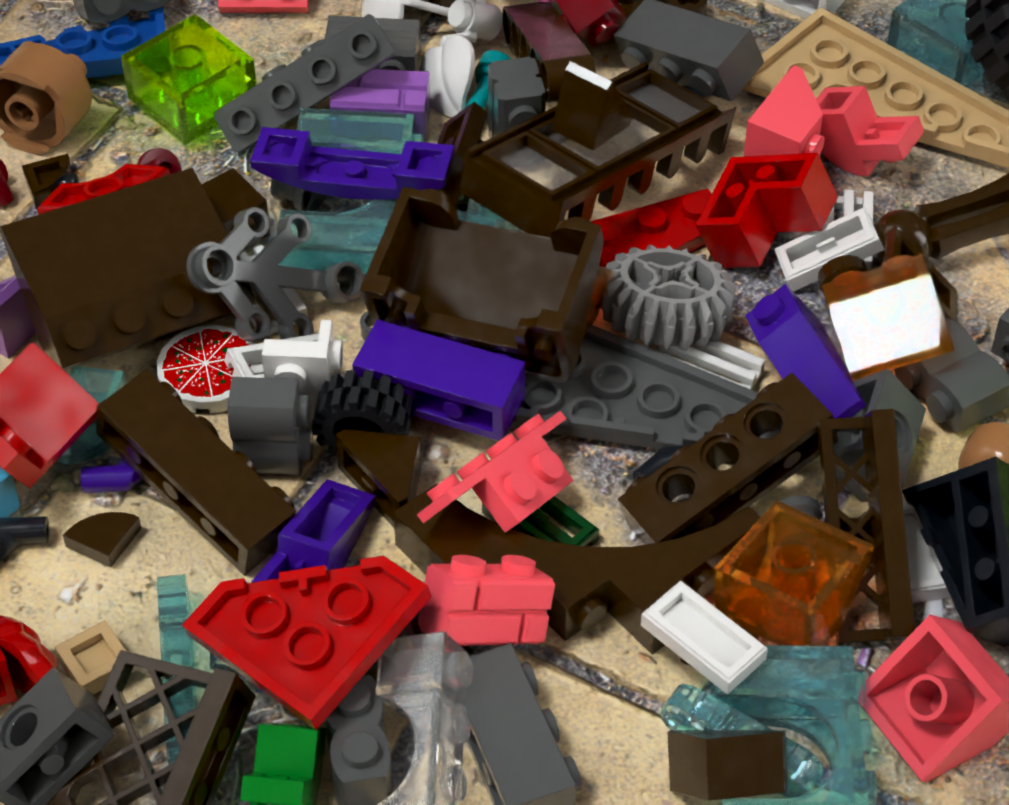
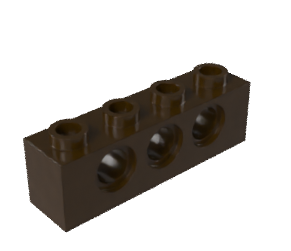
[618,373,838,544]

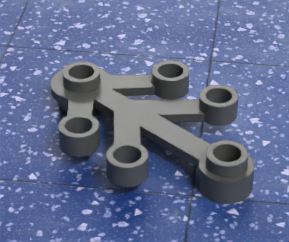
[186,207,365,342]

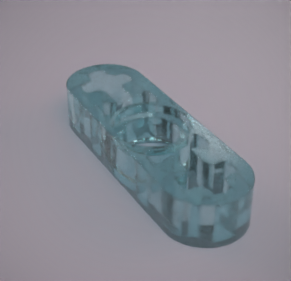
[660,684,823,801]

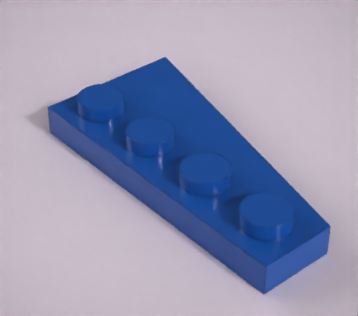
[0,7,169,79]

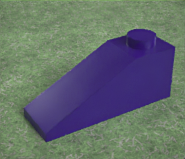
[745,284,867,418]

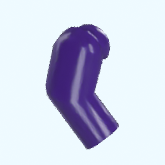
[81,459,143,493]

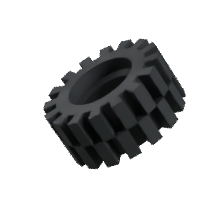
[311,370,414,456]

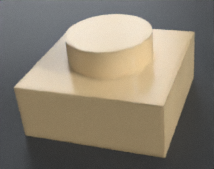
[54,620,135,695]

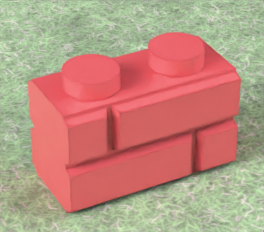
[418,555,555,646]

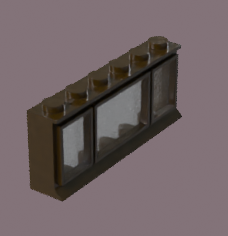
[459,62,737,238]

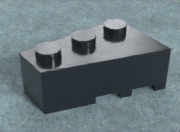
[902,457,1009,647]

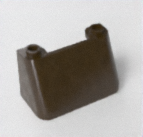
[360,187,604,383]

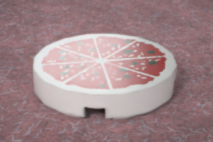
[156,325,259,414]

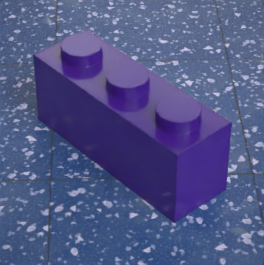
[352,319,525,441]

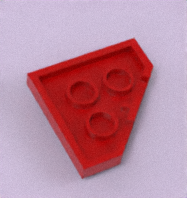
[182,555,432,730]

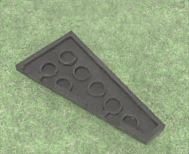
[510,323,779,449]

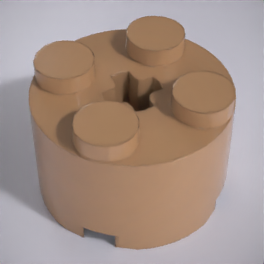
[0,41,92,154]

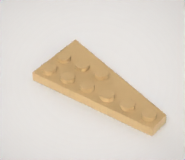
[742,7,1009,168]

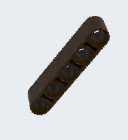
[502,2,596,103]

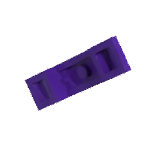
[250,127,455,200]

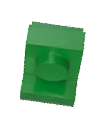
[240,722,326,805]

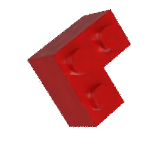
[695,153,838,268]

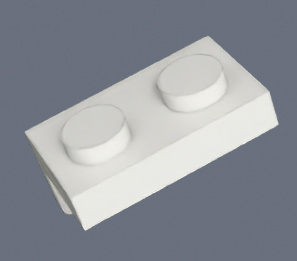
[262,320,345,426]

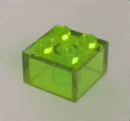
[121,14,257,145]

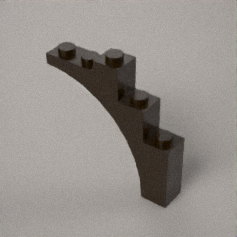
[393,484,764,655]

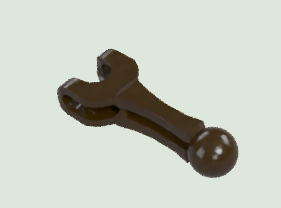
[873,173,1009,266]

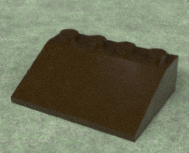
[0,168,256,371]

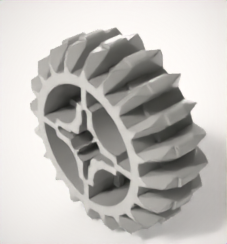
[598,245,737,350]

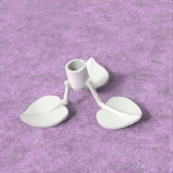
[362,0,503,117]

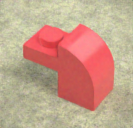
[816,86,925,176]

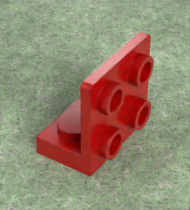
[0,343,99,489]

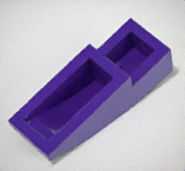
[251,479,376,583]

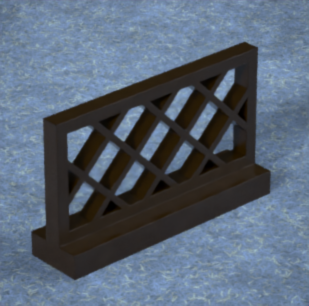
[52,650,256,805]

